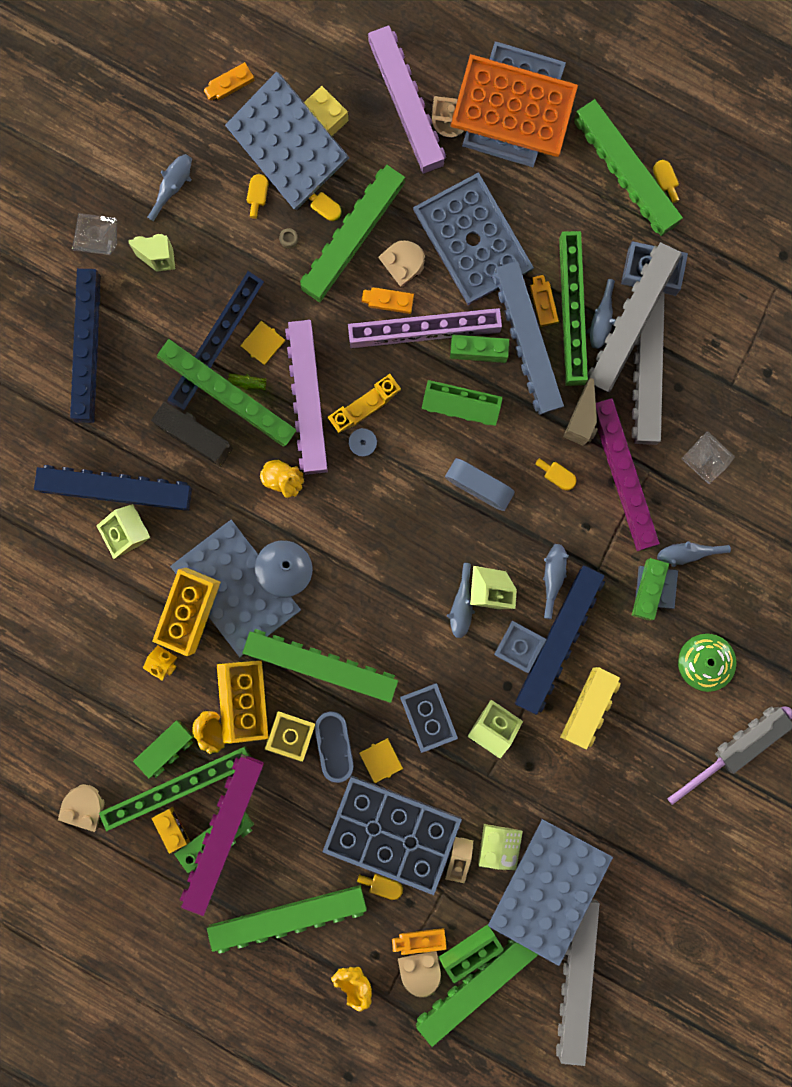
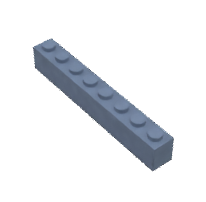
[492,261,564,415]

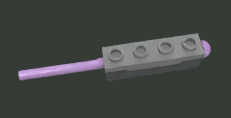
[668,706,792,805]

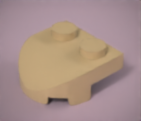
[431,96,464,137]
[378,241,425,287]
[58,785,105,832]
[398,951,441,997]

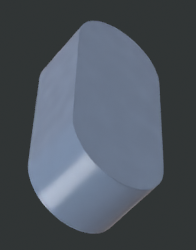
[445,458,515,511]
[315,711,354,783]

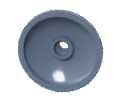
[255,541,313,597]

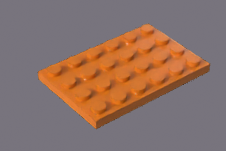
[450,54,578,157]

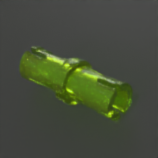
[228,373,267,390]

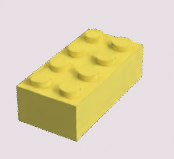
[560,667,621,750]

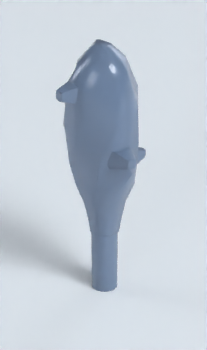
[147,154,192,222]
[586,279,616,349]
[657,541,731,567]
[543,544,569,619]
[447,563,475,638]

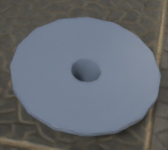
[349,428,377,456]

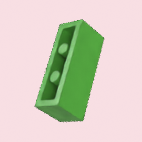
[450,335,509,363]
[631,558,669,621]
[133,720,194,778]
[438,925,504,983]

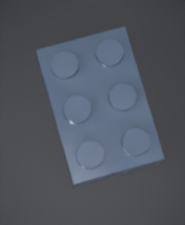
[621,241,688,296]
[400,683,458,753]

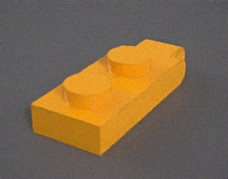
[204,62,255,101]
[530,275,559,327]
[362,287,414,314]
[392,928,447,955]

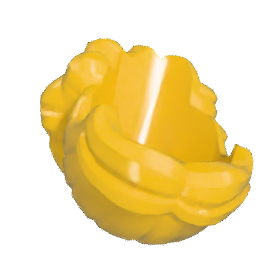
[260,460,304,498]
[193,711,226,754]
[331,967,372,1012]

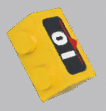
[152,807,190,854]

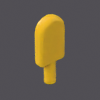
[653,160,679,203]
[247,174,269,219]
[309,192,341,221]
[535,458,576,490]
[357,874,403,900]

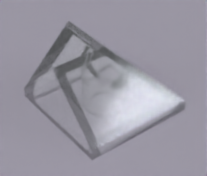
[72,213,117,255]
[681,431,735,484]

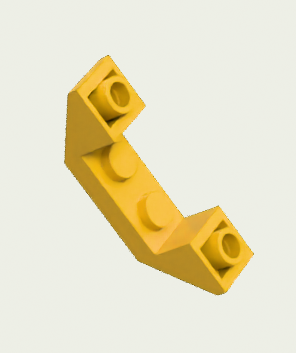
[328,374,401,433]

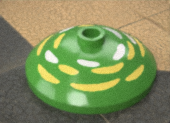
[678,634,736,692]

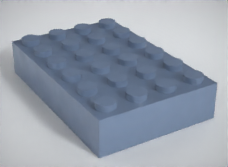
[323,775,462,895]

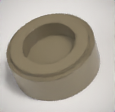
[279,228,298,248]

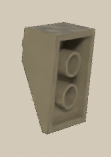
[563,378,597,446]

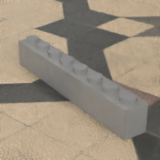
[587,242,682,393]
[632,292,665,445]
[556,900,599,1066]

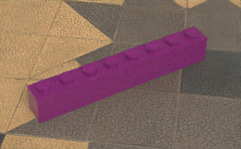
[596,398,660,552]
[180,754,264,916]

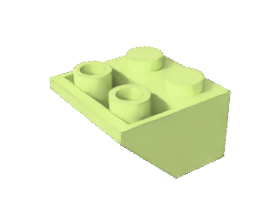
[129,234,175,271]
[470,566,517,609]

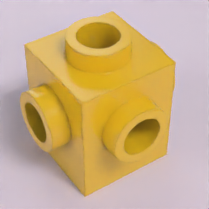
[143,645,177,680]

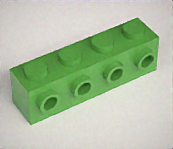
[422,380,502,426]
[174,812,254,873]

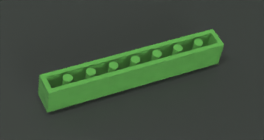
[574,99,683,236]
[300,165,405,302]
[559,231,588,386]
[157,339,296,446]
[242,629,398,703]
[99,746,252,831]
[207,885,367,953]
[416,938,538,1047]

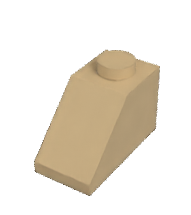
[445,837,473,883]

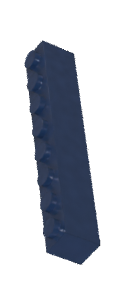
[70,269,101,423]
[167,271,264,412]
[34,465,192,511]
[514,565,605,715]

